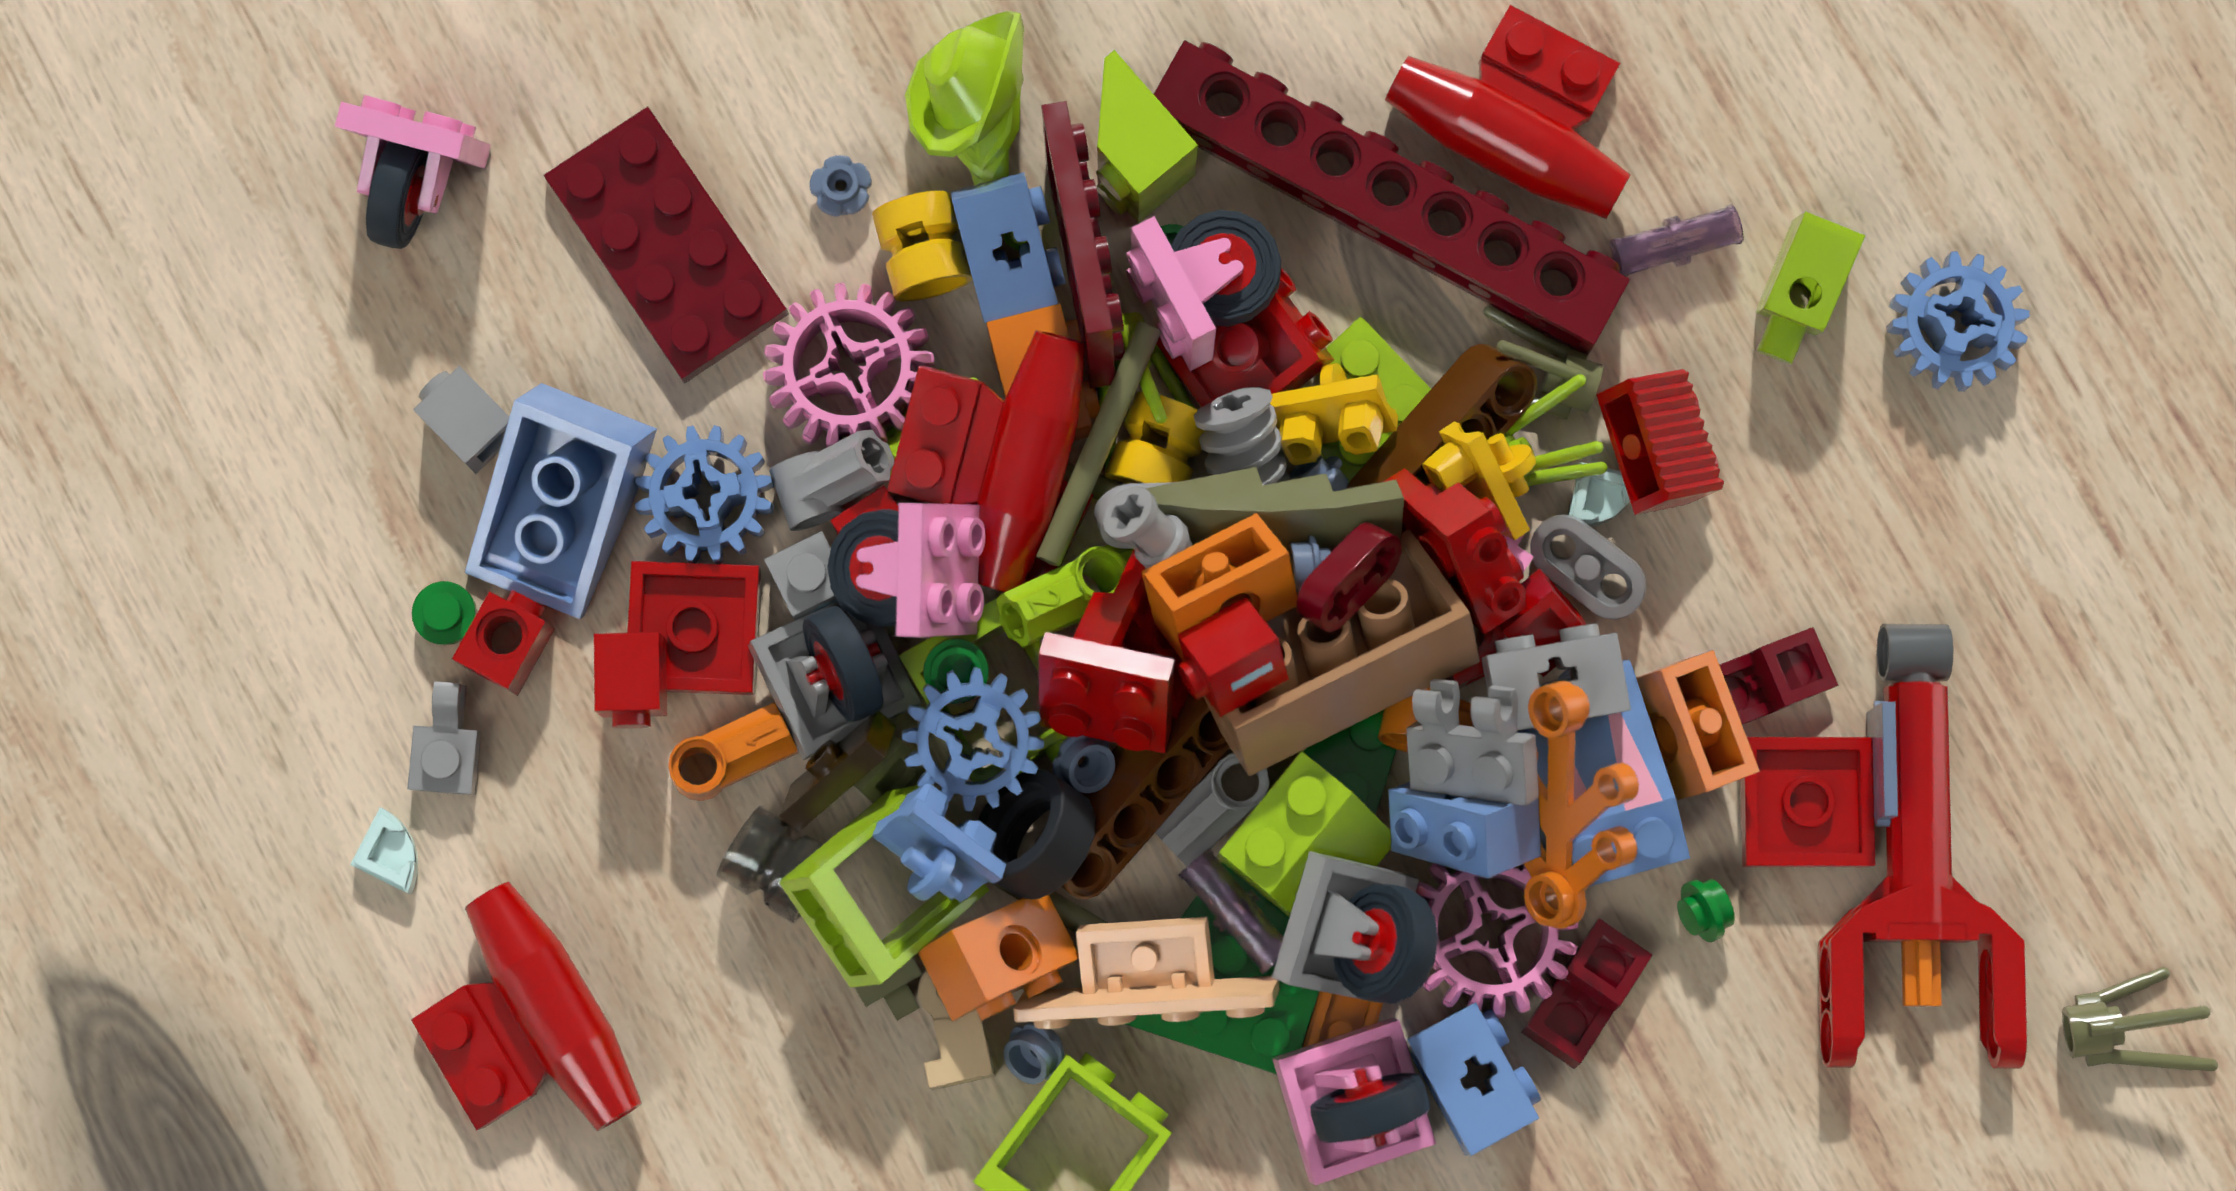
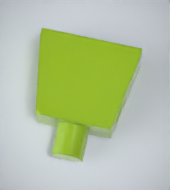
[1756,211,1866,365]

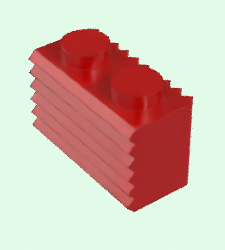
[1596,369,1724,516]

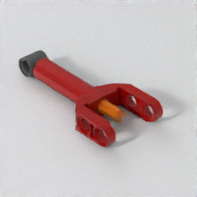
[1818,624,2027,1069]

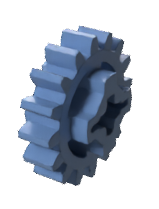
[1887,251,2030,392]
[635,425,774,564]
[902,667,1044,811]

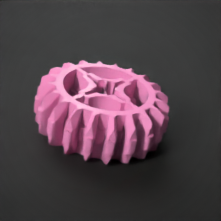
[763,283,935,447]
[1415,863,1578,1018]

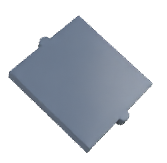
[1866,701,1898,827]

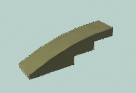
[1146,467,1404,552]

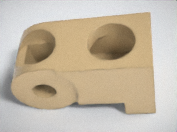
[918,971,995,1090]

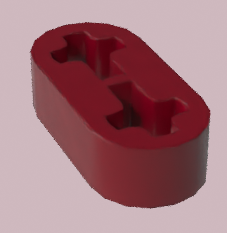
[1296,522,1402,632]

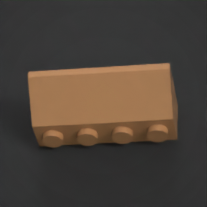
[1204,529,1480,776]

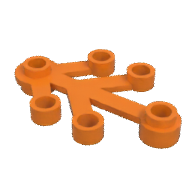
[1523,681,1639,929]

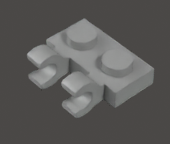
[1406,679,1539,806]

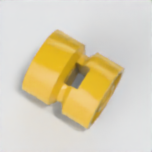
[872,190,973,302]
[1105,391,1206,484]

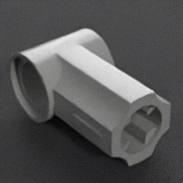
[769,430,894,531]
[1155,754,1269,869]

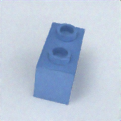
[951,172,1066,323]
[1388,782,1541,878]
[1406,1002,1541,1156]

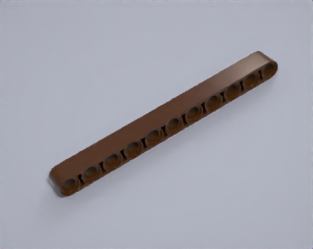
[1034,343,1537,899]

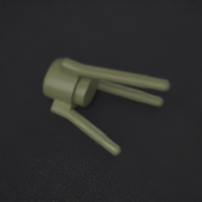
[1483,305,1604,420]
[2062,967,2218,1071]

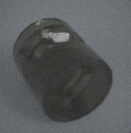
[716,805,824,924]

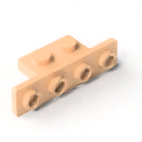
[1014,917,1279,1029]

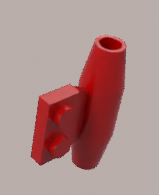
[1385,5,1631,219]
[887,330,1086,592]
[411,882,642,1131]

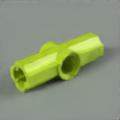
[996,545,1134,648]

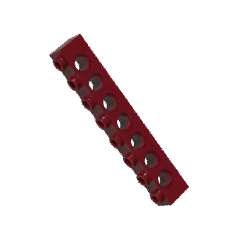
[1154,40,1630,357]

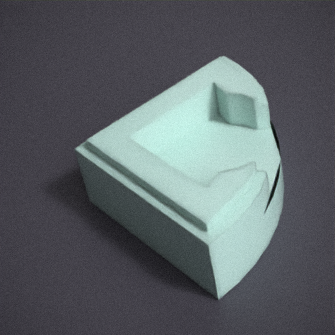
[1568,462,1630,527]
[350,807,418,894]

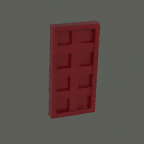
[1041,101,1125,389]
[543,106,789,384]

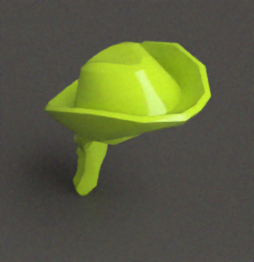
[905,11,1028,251]

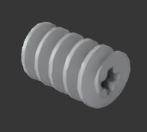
[1194,387,1290,485]

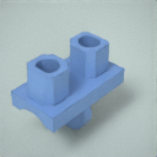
[872,784,1006,903]

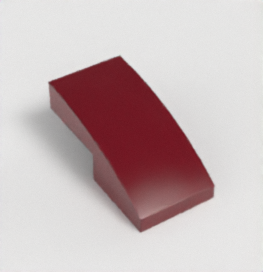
[1719,627,1839,725]
[1521,918,1653,1069]

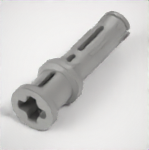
[1103,486,1193,568]

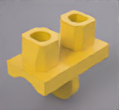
[1270,363,1398,465]
[1422,421,1536,540]

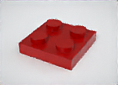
[627,561,761,695]
[1039,632,1175,754]
[1741,737,1876,868]

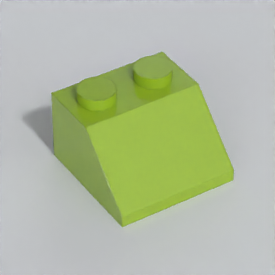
[1096,50,1198,224]
[1216,751,1391,917]

